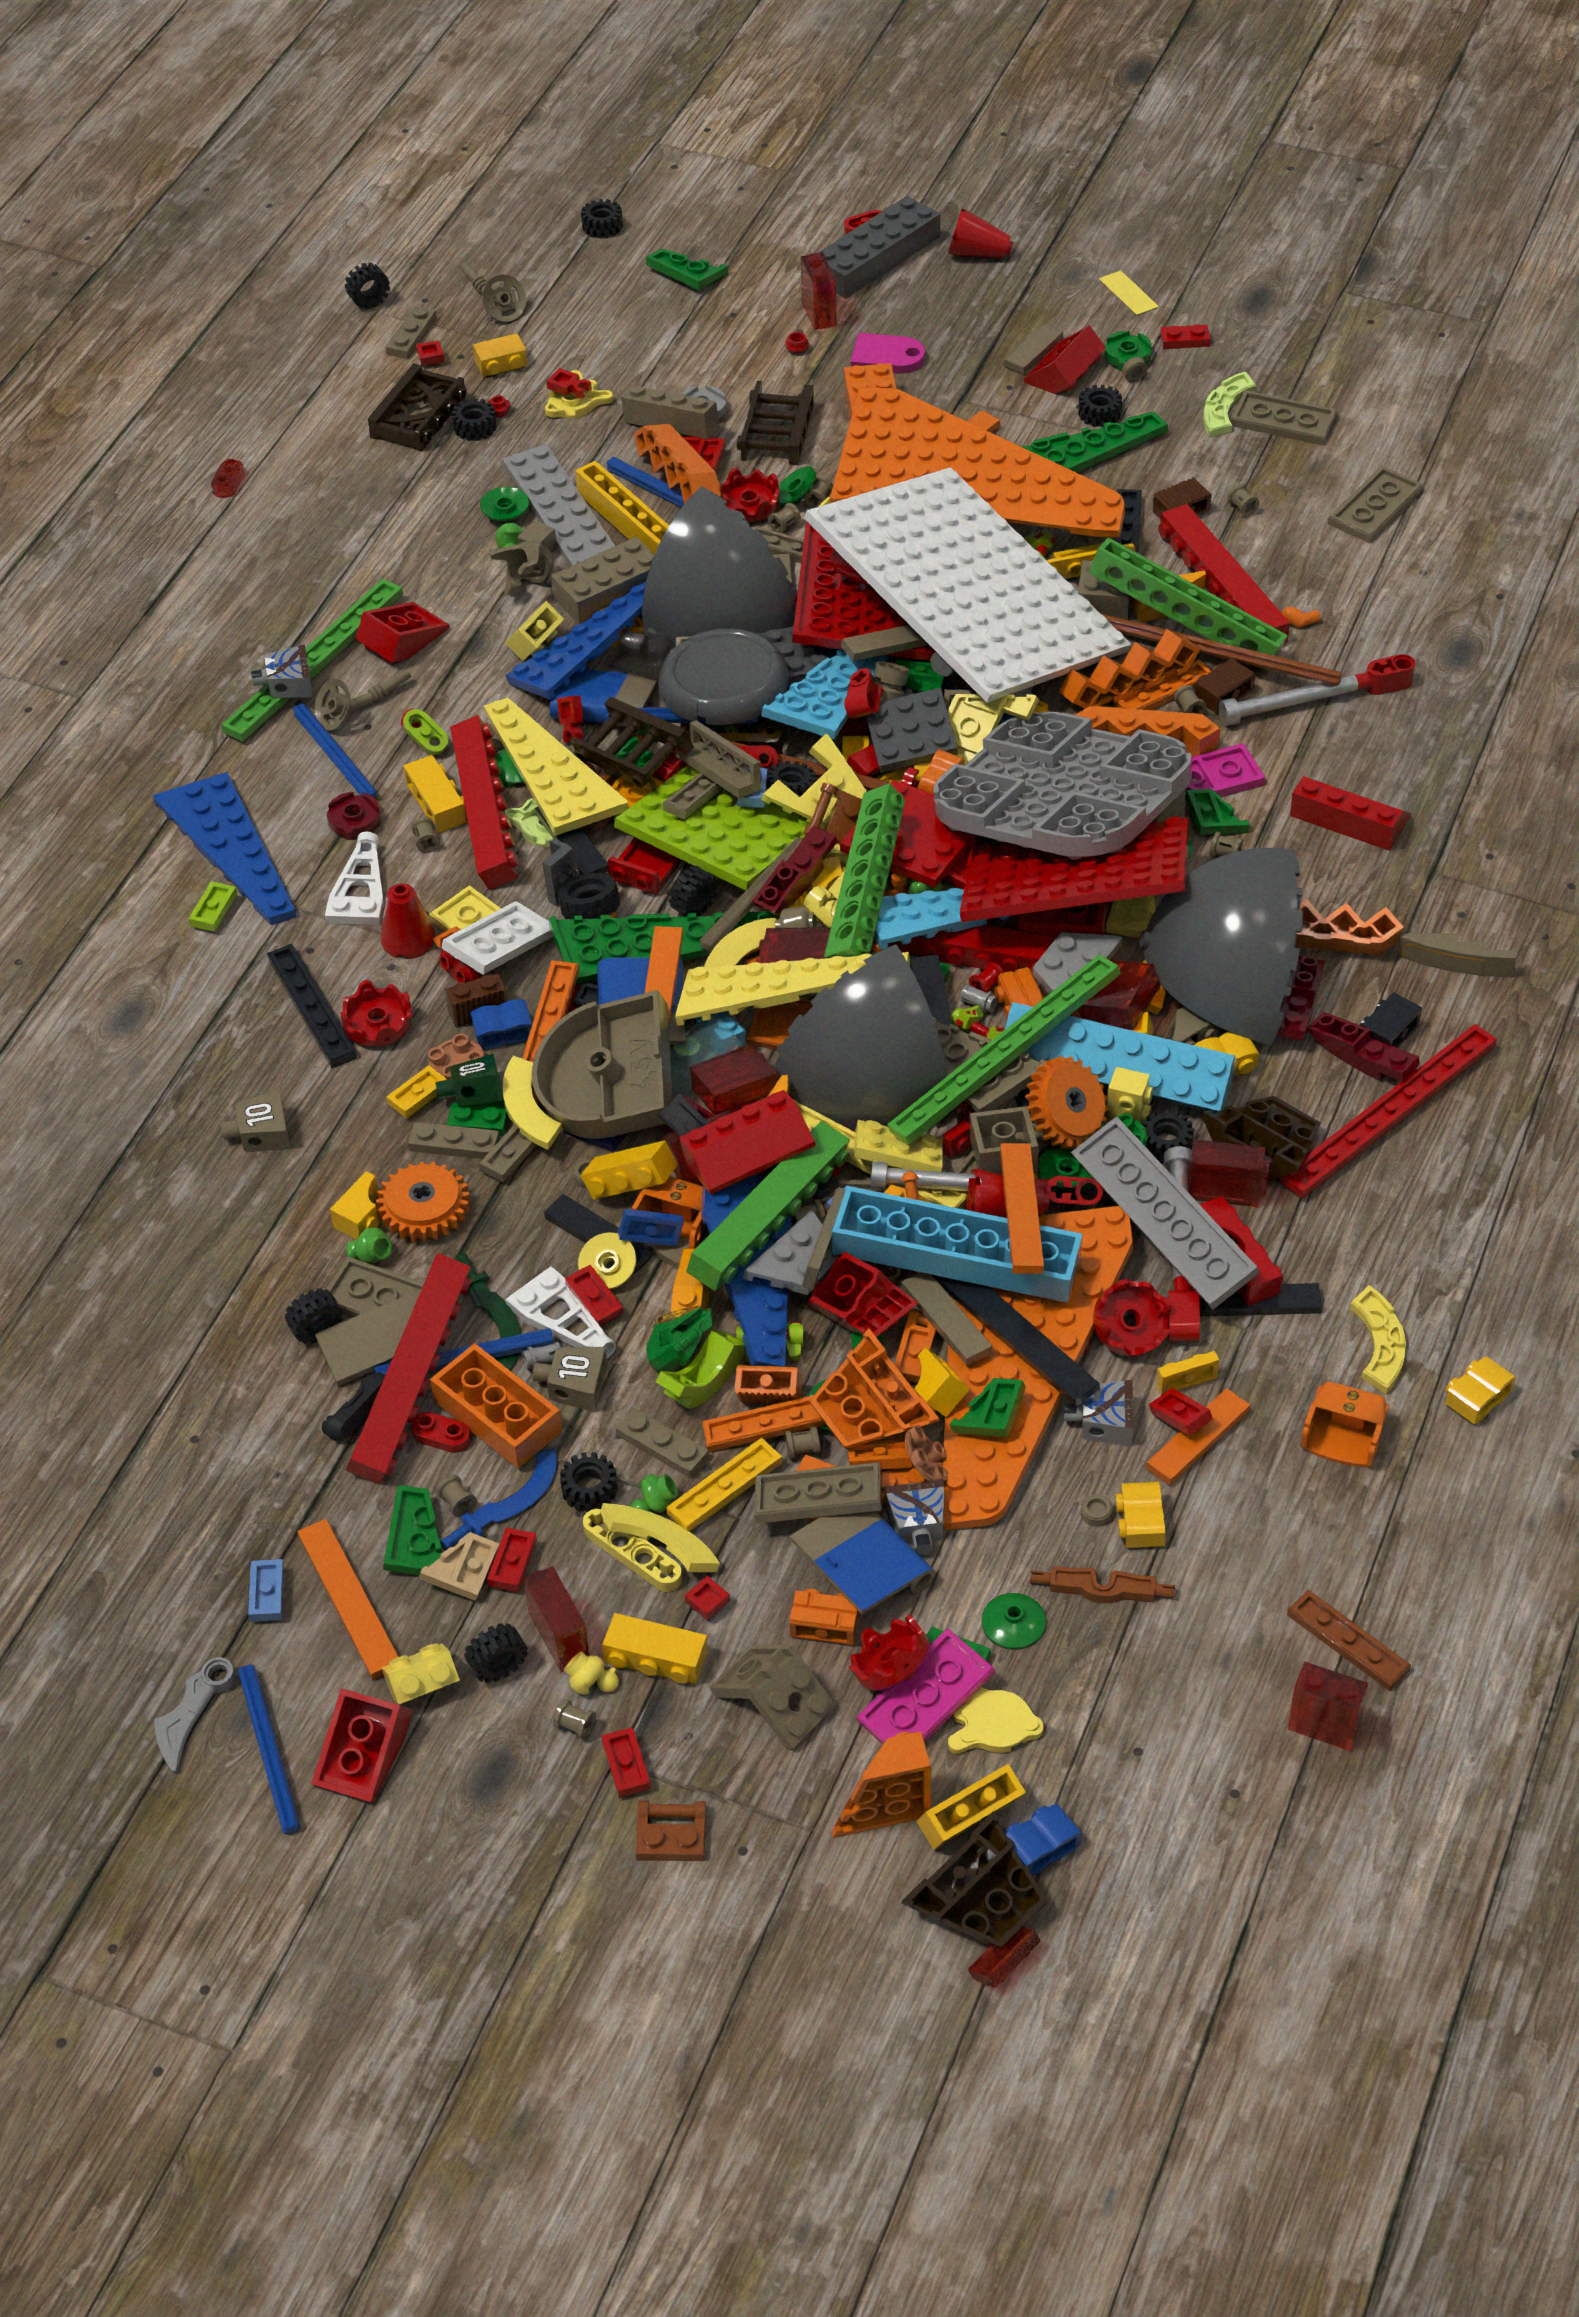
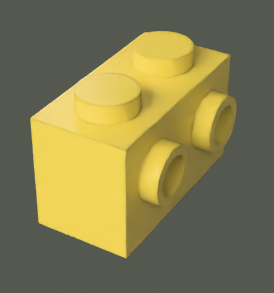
[505,601,564,661]
[1106,1067,1153,1124]
[381,1643,460,1705]

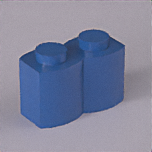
[471,999,532,1050]
[1005,1804,1082,1876]

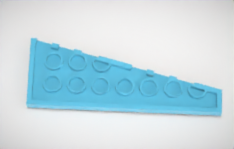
[761,649,890,739]
[874,888,1009,949]

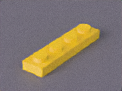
[666,1437,782,1532]

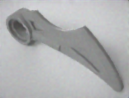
[154,1657,236,1773]

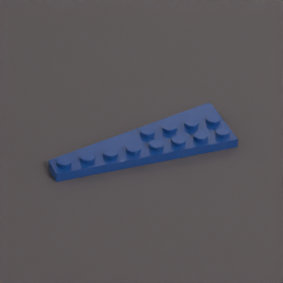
[505,581,646,700]
[153,772,296,925]

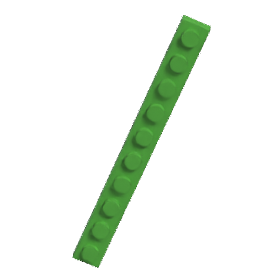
[221,579,403,742]
[887,954,1121,1145]

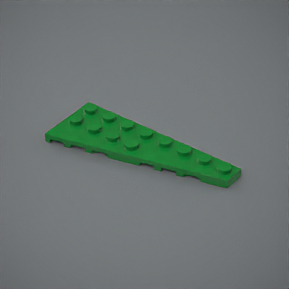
[1016,411,1168,473]
[549,911,783,985]

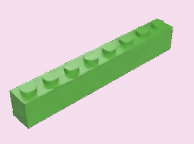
[686,1121,850,1291]

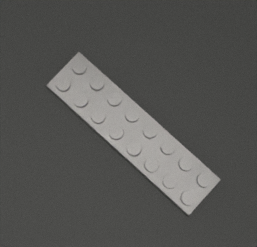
[502,444,615,567]
[1071,1116,1260,1310]

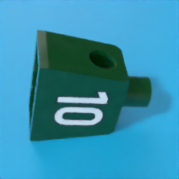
[435,1054,504,1107]

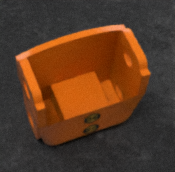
[632,1176,707,1249]
[1300,1381,1390,1467]

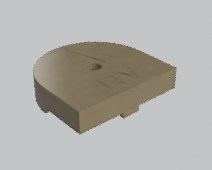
[532,990,673,1139]

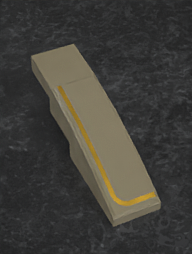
[1397,933,1516,978]

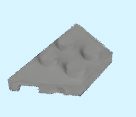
[1032,932,1123,994]
[743,1211,841,1295]

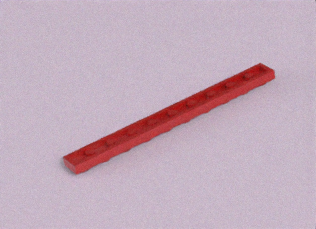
[1281,1024,1497,1199]

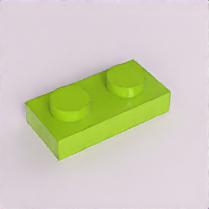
[189,881,237,932]

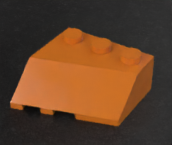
[831,1731,931,1838]

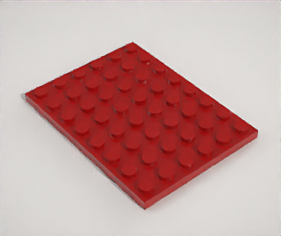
[792,521,936,662]
[960,816,1189,922]

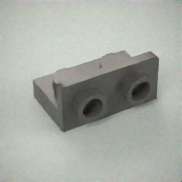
[542,838,577,906]

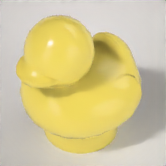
[564,1651,619,1695]

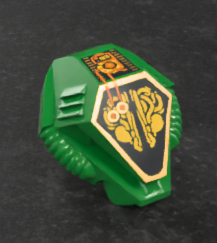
[646,1305,713,1374]

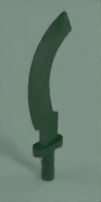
[456,1253,522,1370]

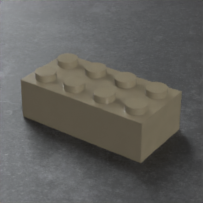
[551,537,654,624]

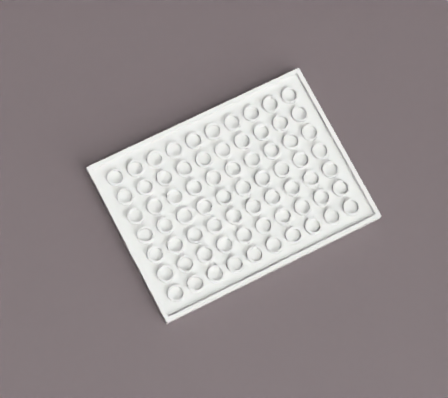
[804,467,1131,702]

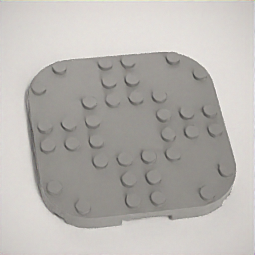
[934,712,1192,860]

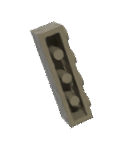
[621,385,719,439]

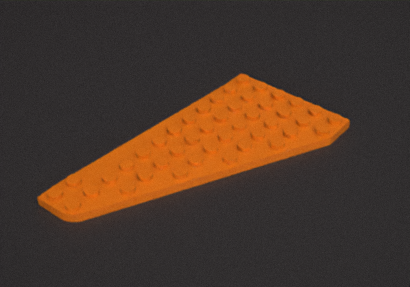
[830,387,1125,538]
[943,1205,1134,1531]

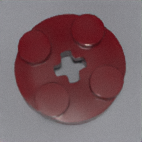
[326,792,381,840]

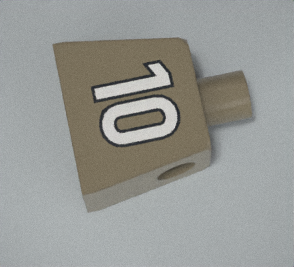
[221,1090,291,1152]
[533,1347,607,1412]

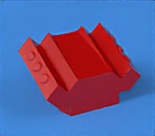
[805,1252,918,1337]

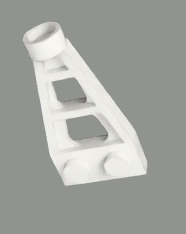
[325,831,384,925]
[505,1266,616,1359]

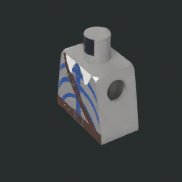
[251,645,313,698]
[1064,1380,1134,1446]
[884,1480,944,1555]

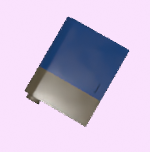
[550,669,659,727]
[597,958,686,1044]
[789,1511,936,1615]

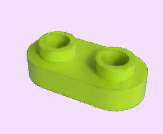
[403,709,448,755]

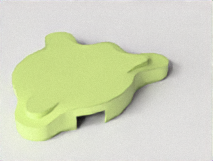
[505,798,553,847]

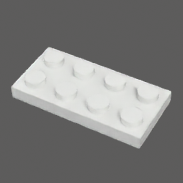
[442,901,553,975]

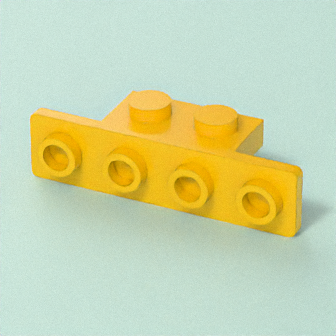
[1046,543,1135,579]

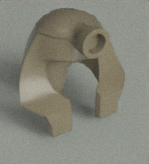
[490,541,557,596]

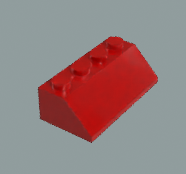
[1290,776,1411,851]
[679,1089,816,1194]

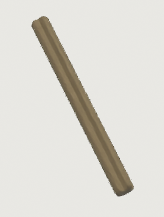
[700,837,802,952]

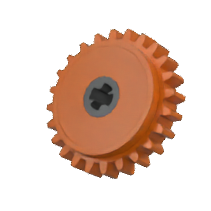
[1026,1056,1108,1149]
[376,1161,470,1242]

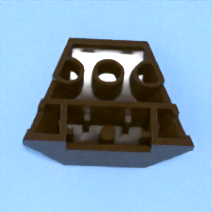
[1202,1096,1321,1181]
[901,1811,1047,1950]

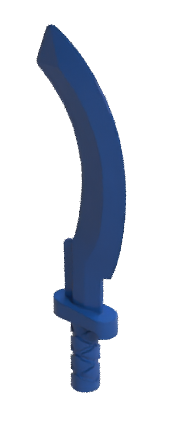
[440,1448,557,1550]

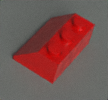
[1023,325,1106,394]

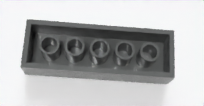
[812,196,940,299]

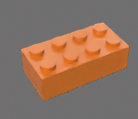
[844,363,896,420]
[430,1343,563,1469]

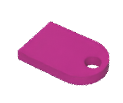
[850,332,925,374]
[1185,743,1265,797]

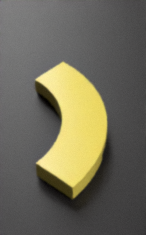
[704,918,779,968]
[503,1056,562,1150]
[1350,1285,1406,1394]
[600,1503,720,1573]

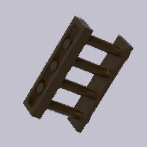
[737,381,814,465]
[570,697,694,792]

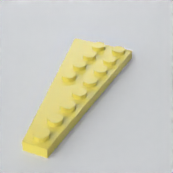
[484,698,629,836]
[675,952,911,1026]

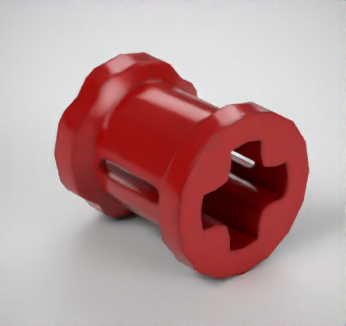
[969,961,1004,993]

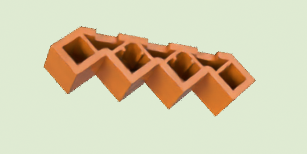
[634,424,721,504]
[1058,629,1200,709]
[1075,706,1220,757]
[1296,899,1404,955]

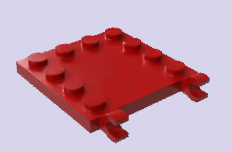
[840,767,978,888]

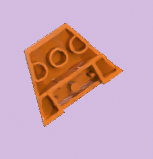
[810,1328,940,1449]

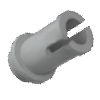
[960,985,998,1013]
[522,1342,560,1370]

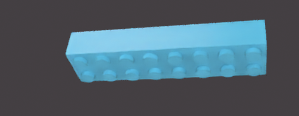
[1005,1002,1238,1113]
[832,1186,1083,1303]

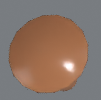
[428,1033,485,1079]
[905,1425,948,1482]

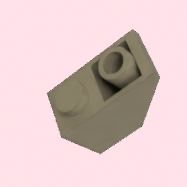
[1173,1006,1220,1045]

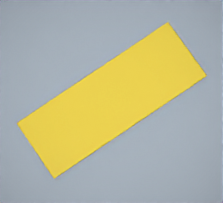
[1099,270,1159,315]

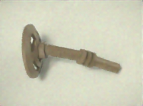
[460,262,526,322]
[315,669,411,731]

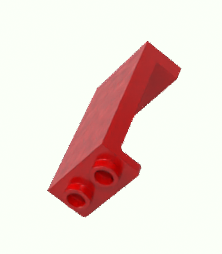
[608,837,682,895]

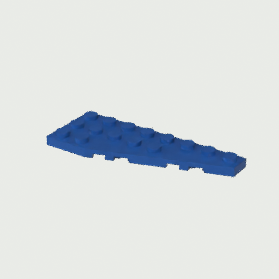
[701,1175,790,1367]

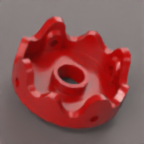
[720,468,780,522]
[340,980,412,1046]
[1093,1278,1172,1357]
[848,1614,929,1690]

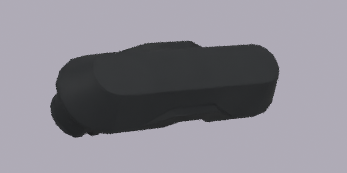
[322,1372,385,1441]

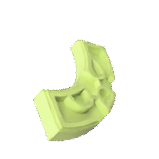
[1203,371,1256,438]

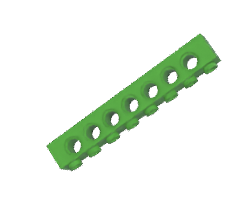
[1088,537,1288,671]
[824,783,906,959]

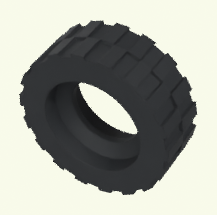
[557,873,620,919]

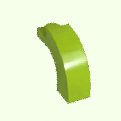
[656,1330,746,1409]

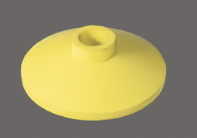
[578,1232,637,1290]

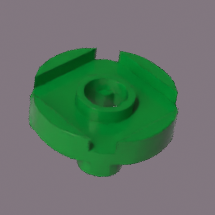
[1104,331,1152,371]
[1038,1145,1093,1198]

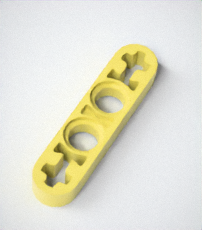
[583,1509,682,1592]

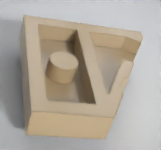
[419,1532,499,1601]

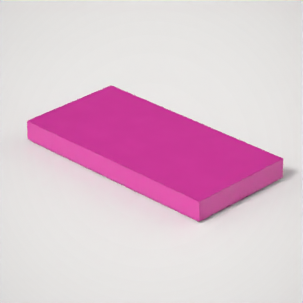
[856,1628,995,1744]

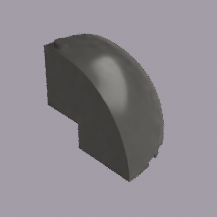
[642,486,798,652]
[1139,848,1303,1045]
[768,944,948,1132]

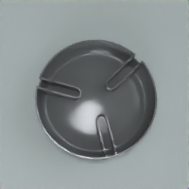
[659,629,789,725]

